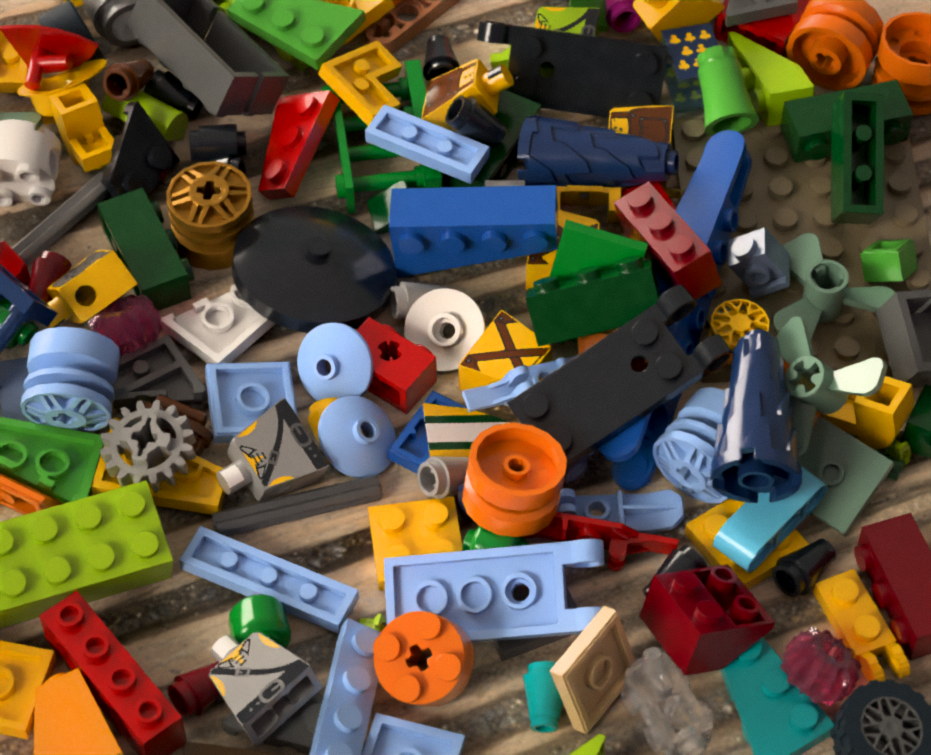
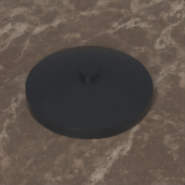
[231,206,396,333]

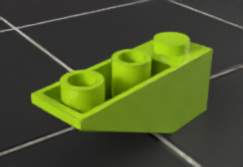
[727,31,815,127]

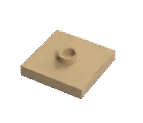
[550,605,639,734]

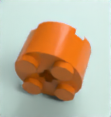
[373,611,475,707]

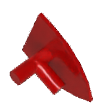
[0,25,99,90]

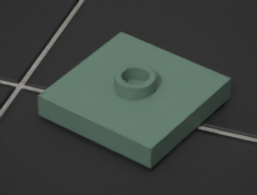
[799,416,894,537]

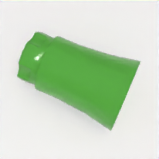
[697,45,759,136]

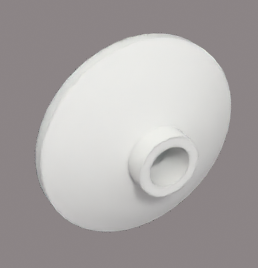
[404,288,486,372]

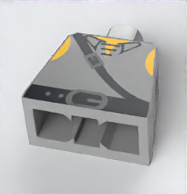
[216,398,329,502]
[209,632,323,747]

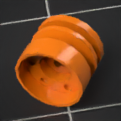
[871,12,931,116]

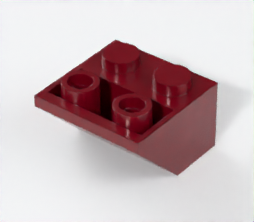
[639,564,775,676]

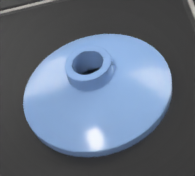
[297,323,373,401]
[318,396,396,479]

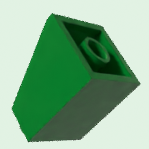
[550,220,648,344]

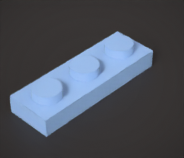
[365,104,490,184]

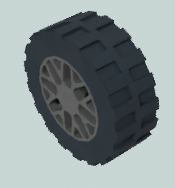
[831,679,931,755]

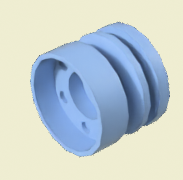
[20,327,120,432]
[652,387,728,503]

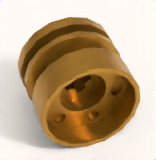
[167,161,255,271]

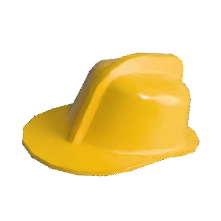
[17,59,108,124]

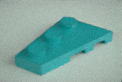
[720,637,834,755]

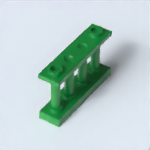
[322,59,442,214]

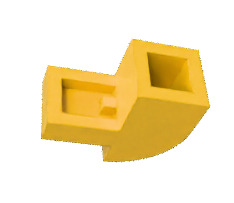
[48,82,114,173]
[819,376,914,449]

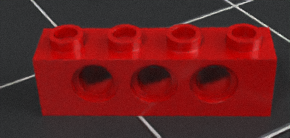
[39,591,187,755]

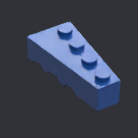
[389,185,558,278]

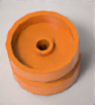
[786,0,884,91]
[462,422,567,537]

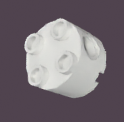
[0,119,62,207]

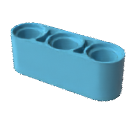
[713,466,827,573]

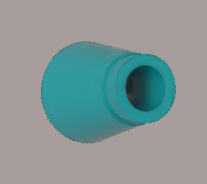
[523,661,563,733]

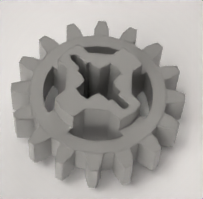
[100,400,196,493]

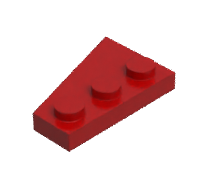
[258,90,340,200]

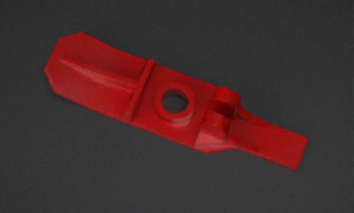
[526,512,679,572]

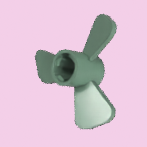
[772,233,895,341]
[776,316,887,456]

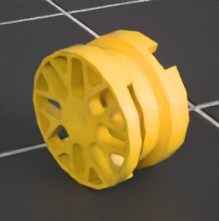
[708,299,769,365]

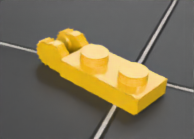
[813,569,911,682]

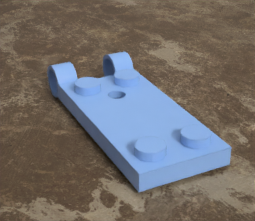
[384,539,605,643]

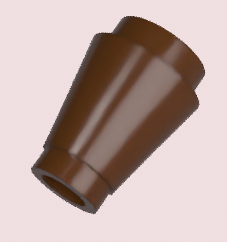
[103,59,154,101]

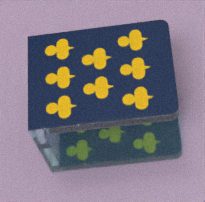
[660,23,718,114]

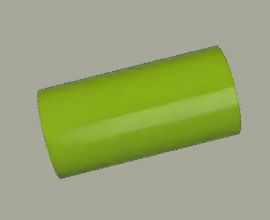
[101,90,188,141]

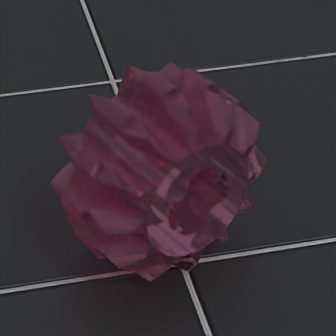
[88,295,163,357]
[780,627,862,706]

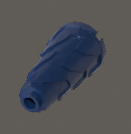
[517,115,679,187]
[710,329,802,503]

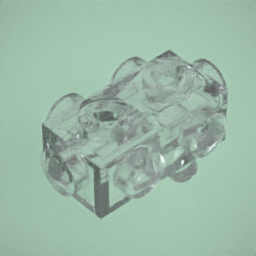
[621,647,714,755]

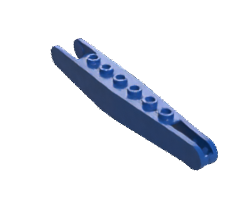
[599,130,752,491]

